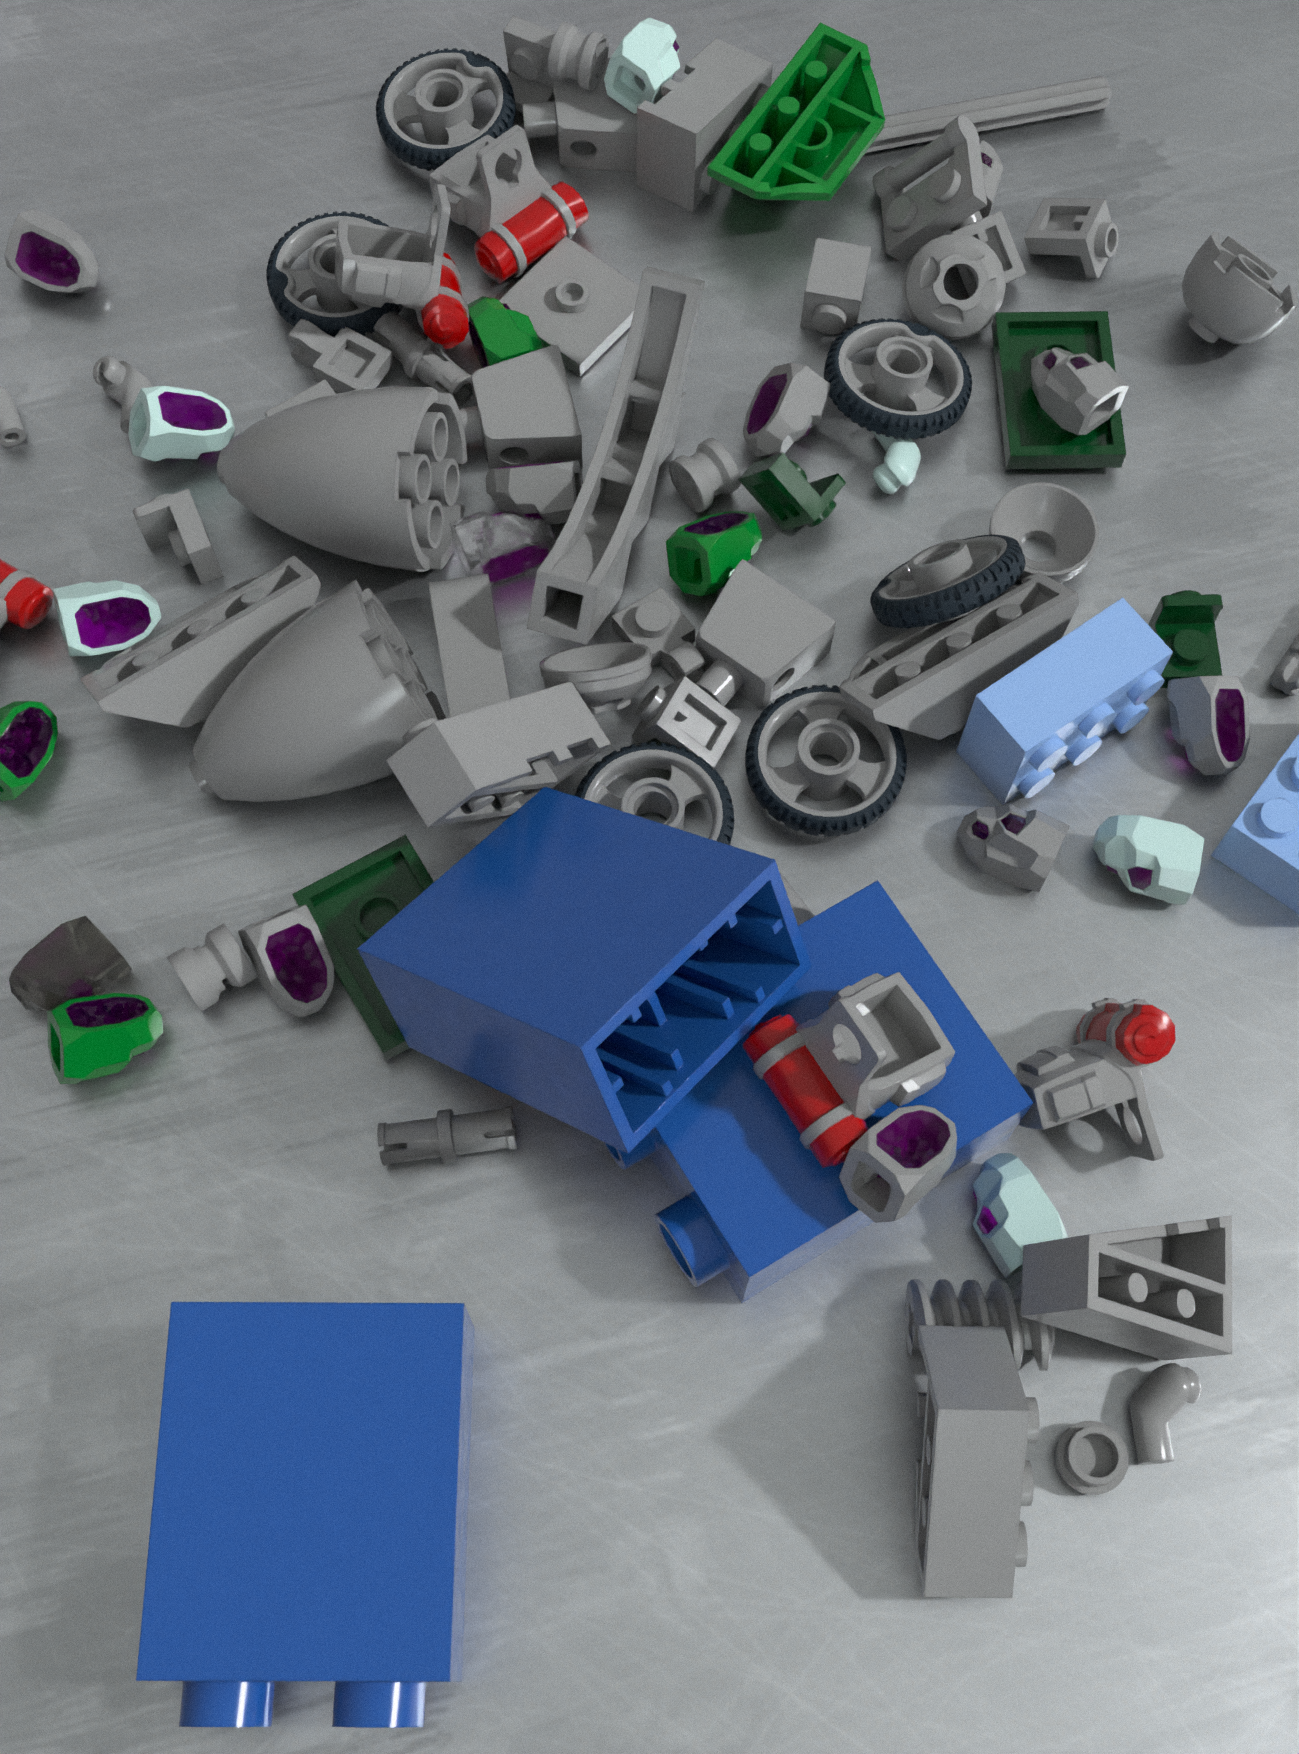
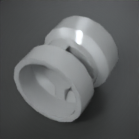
[167,923,258,1012]

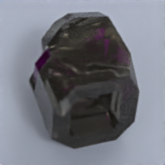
[9,915,132,1012]

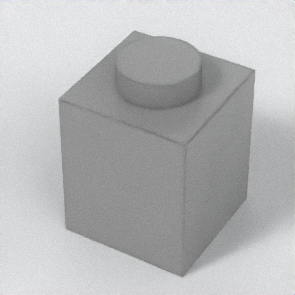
[800,237,872,334]

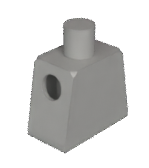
[522,57,637,173]
[459,344,583,469]
[695,559,836,707]

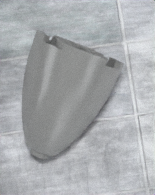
[217,387,467,572]
[189,580,446,802]

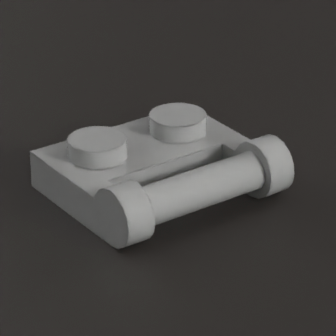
[872,115,987,262]

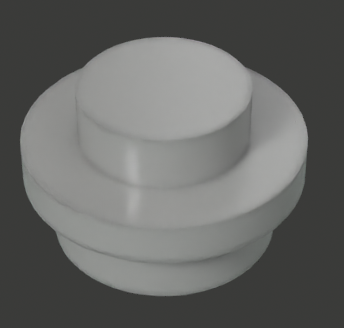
[1056,1421,1128,1495]

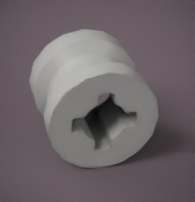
[547,22,609,91]
[669,438,741,512]

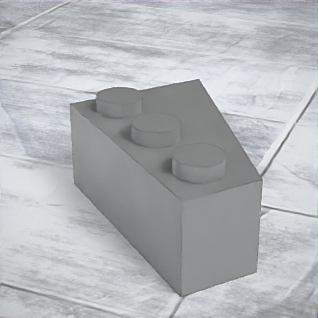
[637,38,773,212]
[386,682,611,827]
[1021,1215,1232,1361]
[915,1325,1040,1598]

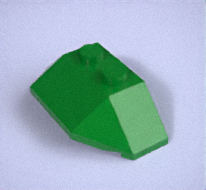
[707,23,885,201]

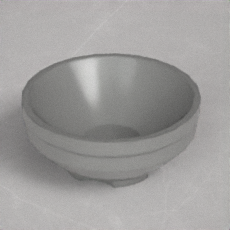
[902,234,1006,341]
[989,482,1099,583]
[540,642,652,714]

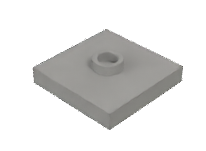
[499,236,639,377]

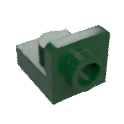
[738,452,846,531]
[1148,590,1223,689]

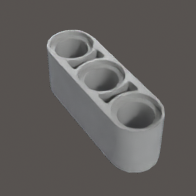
[428,574,510,717]

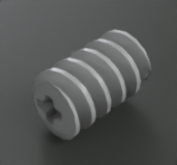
[905,1279,1055,1371]

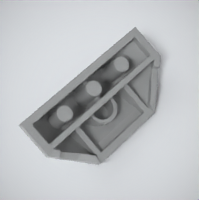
[80,555,321,728]
[839,572,1079,740]

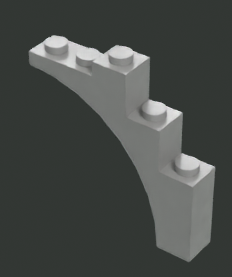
[526,267,705,645]

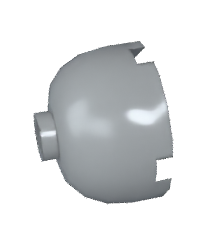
[1182,231,1299,344]

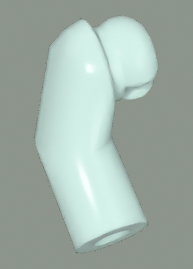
[872,431,921,495]

